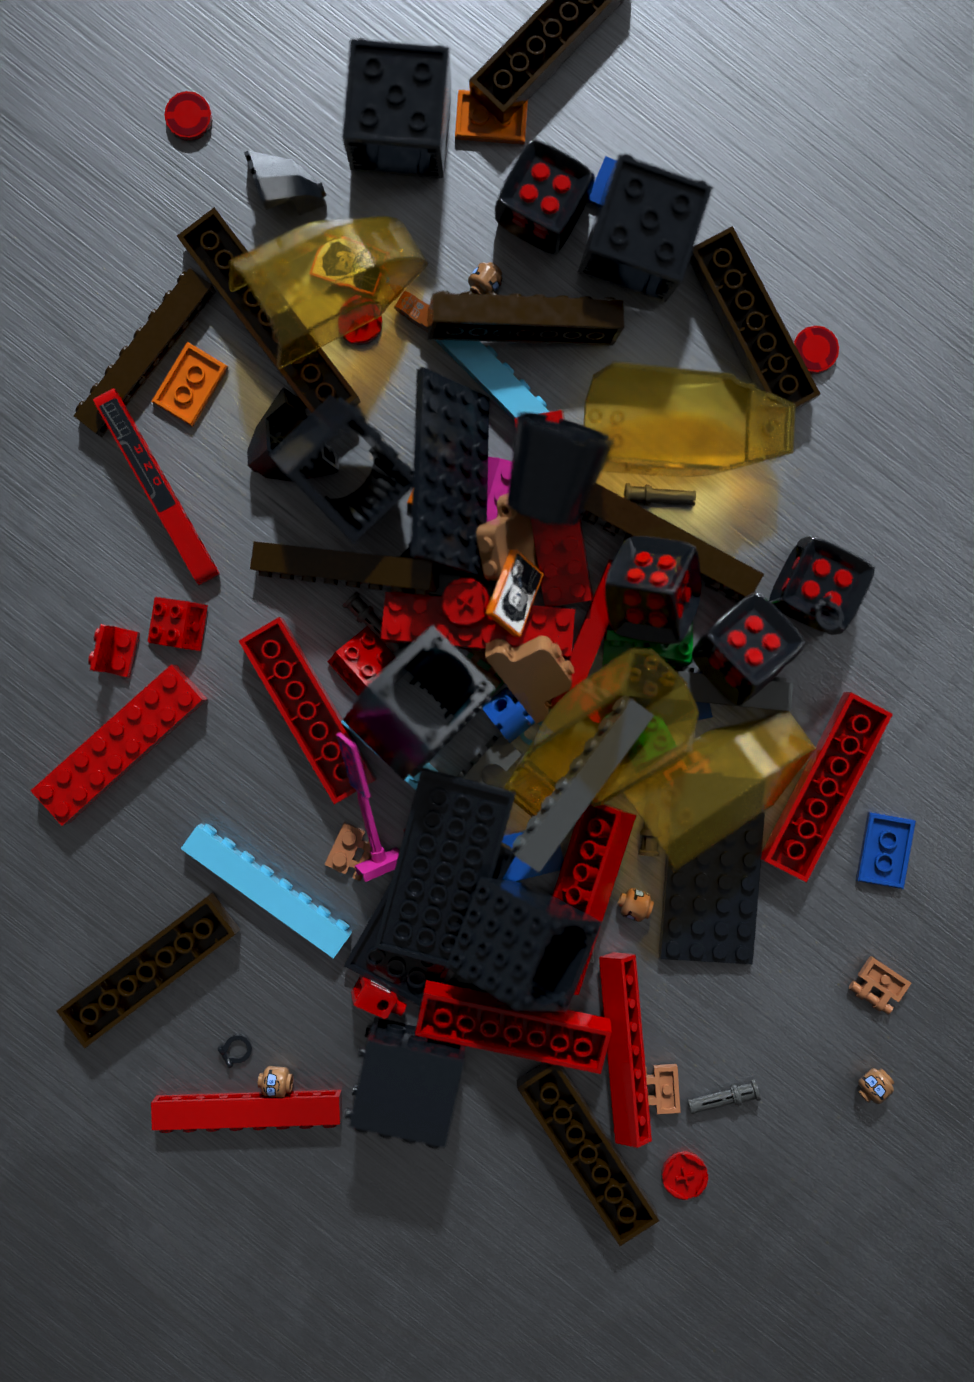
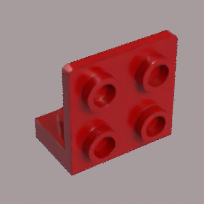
[148,597,208,651]
[88,624,140,677]
[327,627,396,696]

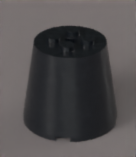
[507,412,615,525]

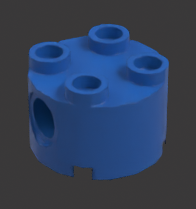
[482,687,536,743]

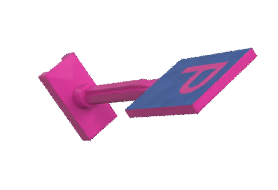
[336,733,400,882]

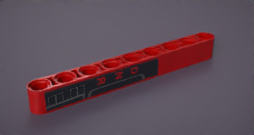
[93,388,220,586]

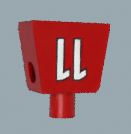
[351,975,406,1019]

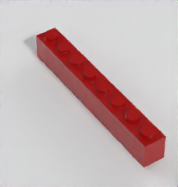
[599,952,652,1148]
[151,1090,342,1133]

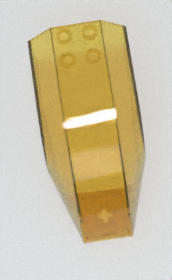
[229,216,429,369]
[584,361,796,477]
[503,649,699,817]
[620,711,816,873]

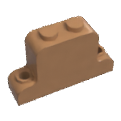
[476,493,541,586]
[485,636,574,724]

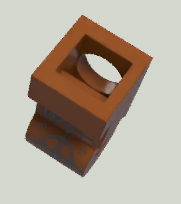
[394,291,429,333]

